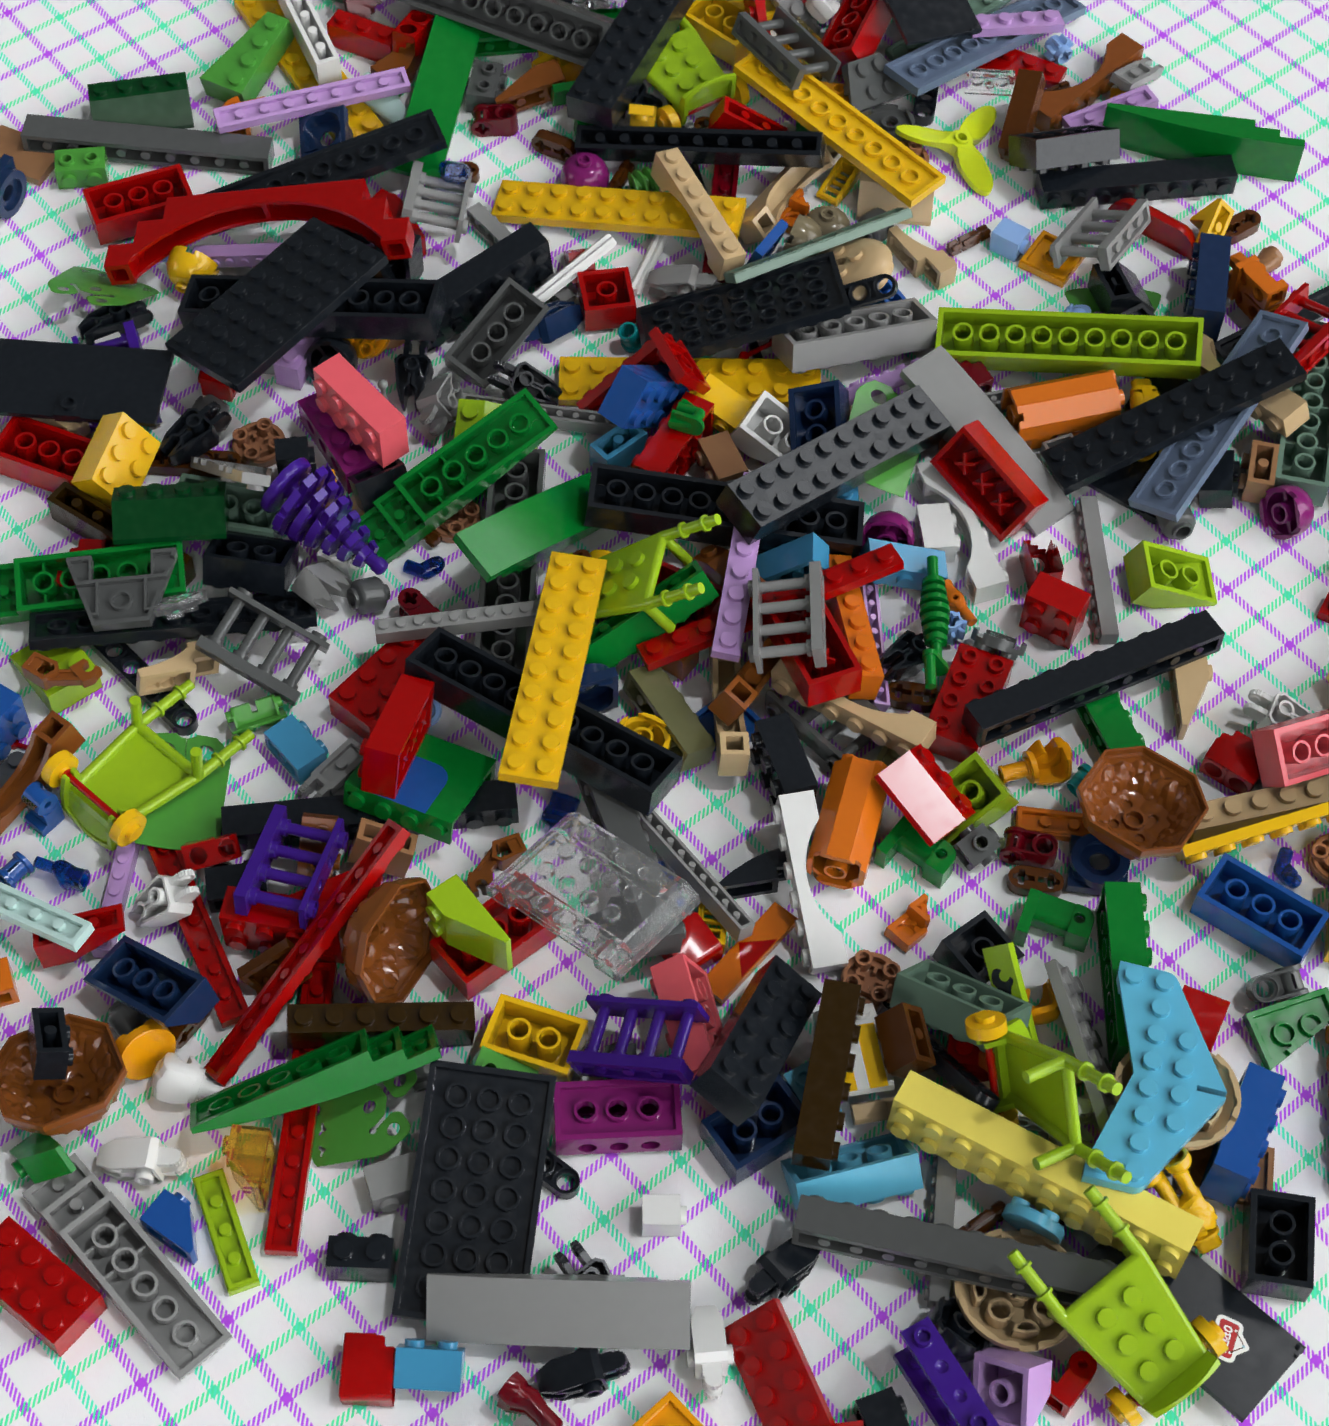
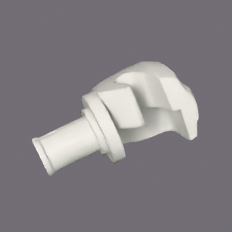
[805,0,842,24]
[152,1052,228,1104]

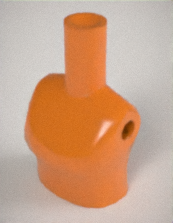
[945,579,977,627]

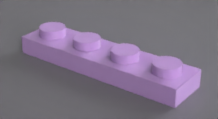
[971,10,1065,38]
[1061,85,1159,128]

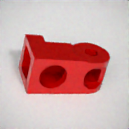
[181,833,242,871]
[1045,1351,1097,1418]

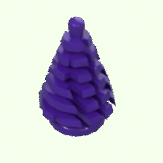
[260,457,388,575]

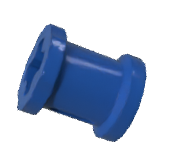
[0,851,35,888]

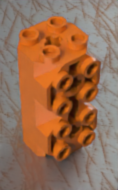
[1000,369,1125,450]
[806,753,887,890]

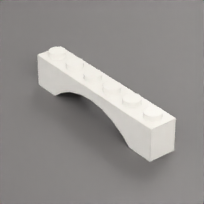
[914,460,1009,605]
[772,790,849,975]

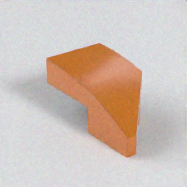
[779,188,810,234]
[884,893,930,953]

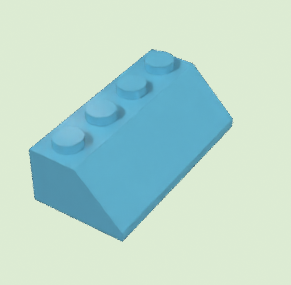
[780,1133,924,1211]

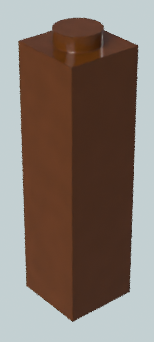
[997,69,1046,162]

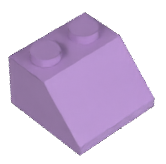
[973,1345,1052,1426]

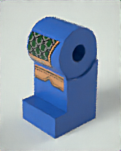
[21,781,65,837]

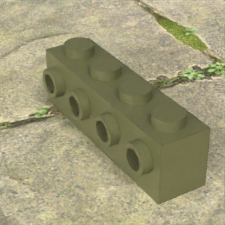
[622,666,716,772]

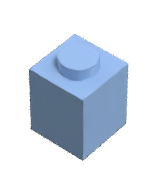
[989,217,1031,262]

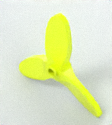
[895,106,997,196]

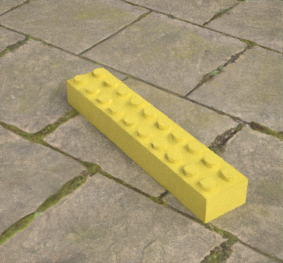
[886,1070,1204,1279]

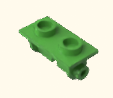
[224,694,287,735]

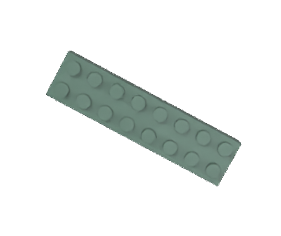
[1274,320,1329,507]

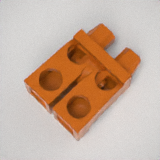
[1227,252,1289,321]

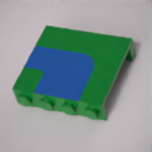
[343,734,497,845]

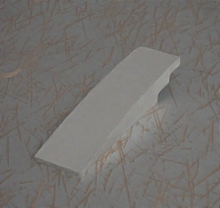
[900,345,1075,537]
[22,1153,233,1381]
[426,1273,691,1350]

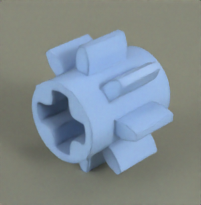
[1043,34,1074,64]
[947,611,967,645]

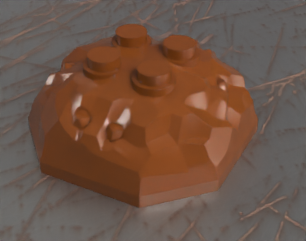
[1076,746,1209,861]
[340,877,436,1003]
[0,1013,127,1136]

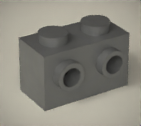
[465,60,508,114]

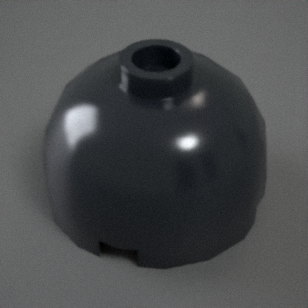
[304,338,358,381]
[926,1296,990,1364]

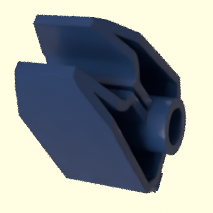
[524,300,584,344]

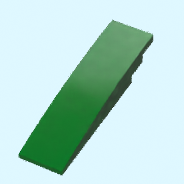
[391,14,482,178]
[1102,103,1305,182]
[357,387,558,564]
[452,472,601,582]
[0,541,187,625]
[190,1024,442,1134]

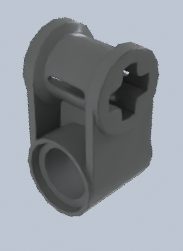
[1246,963,1309,1003]

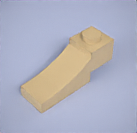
[886,225,957,290]
[136,640,219,696]

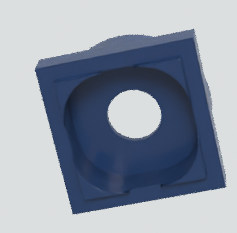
[299,105,353,157]
[0,154,27,219]
[577,663,619,712]
[1066,833,1130,896]

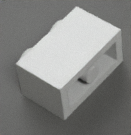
[914,502,961,563]

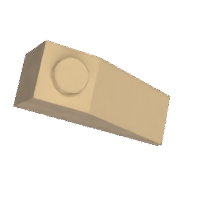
[1168,656,1213,740]

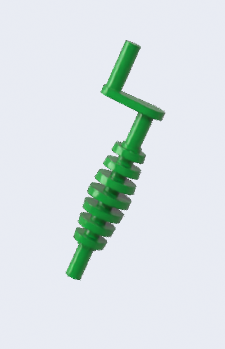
[919,555,950,690]

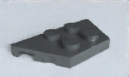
[842,52,911,112]

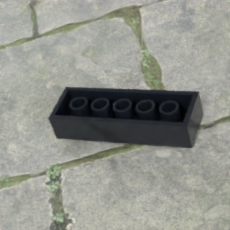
[417,222,553,352]
[689,955,822,1127]

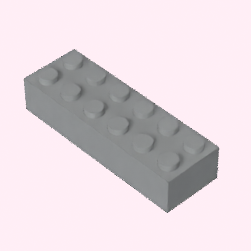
[771,297,937,374]

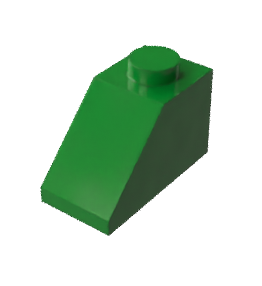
[9,1133,77,1184]

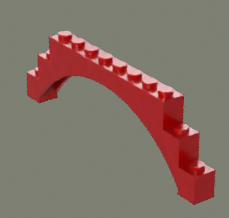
[104,178,415,286]

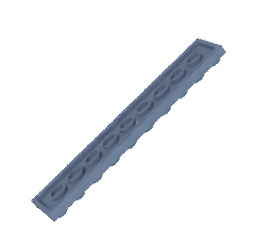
[883,0,1086,97]
[1128,309,1309,522]

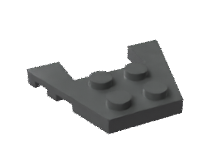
[66,547,178,632]

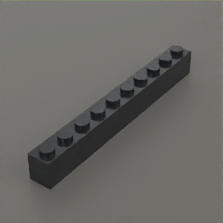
[574,125,826,168]
[961,610,1225,747]
[221,780,519,852]

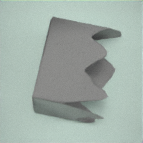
[290,560,353,612]

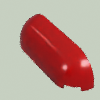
[1108,198,1196,260]

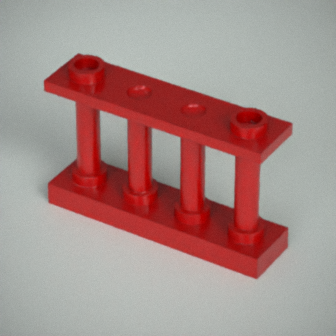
[1273,282,1329,373]

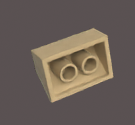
[856,171,934,226]

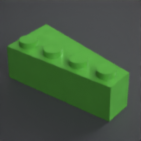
[199,12,295,102]

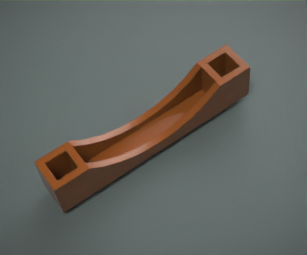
[1034,33,1144,131]
[708,636,781,727]
[0,710,86,835]

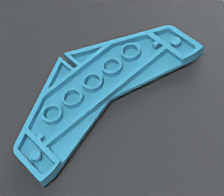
[1081,961,1227,1194]

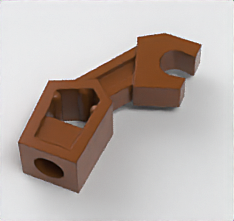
[21,651,103,690]
[467,832,528,898]

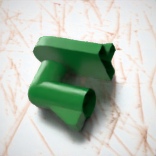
[668,398,705,436]

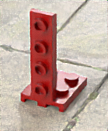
[576,327,711,411]

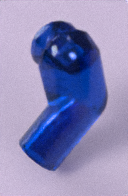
[403,556,445,580]
[1273,847,1302,889]

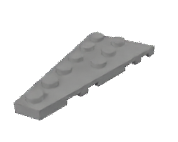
[190,456,272,491]

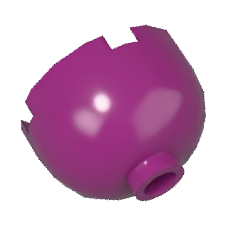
[560,152,609,188]
[1259,484,1314,540]
[861,511,915,549]

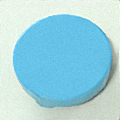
[1002,1196,1065,1245]

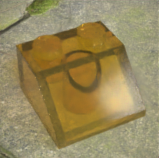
[222,1124,277,1213]

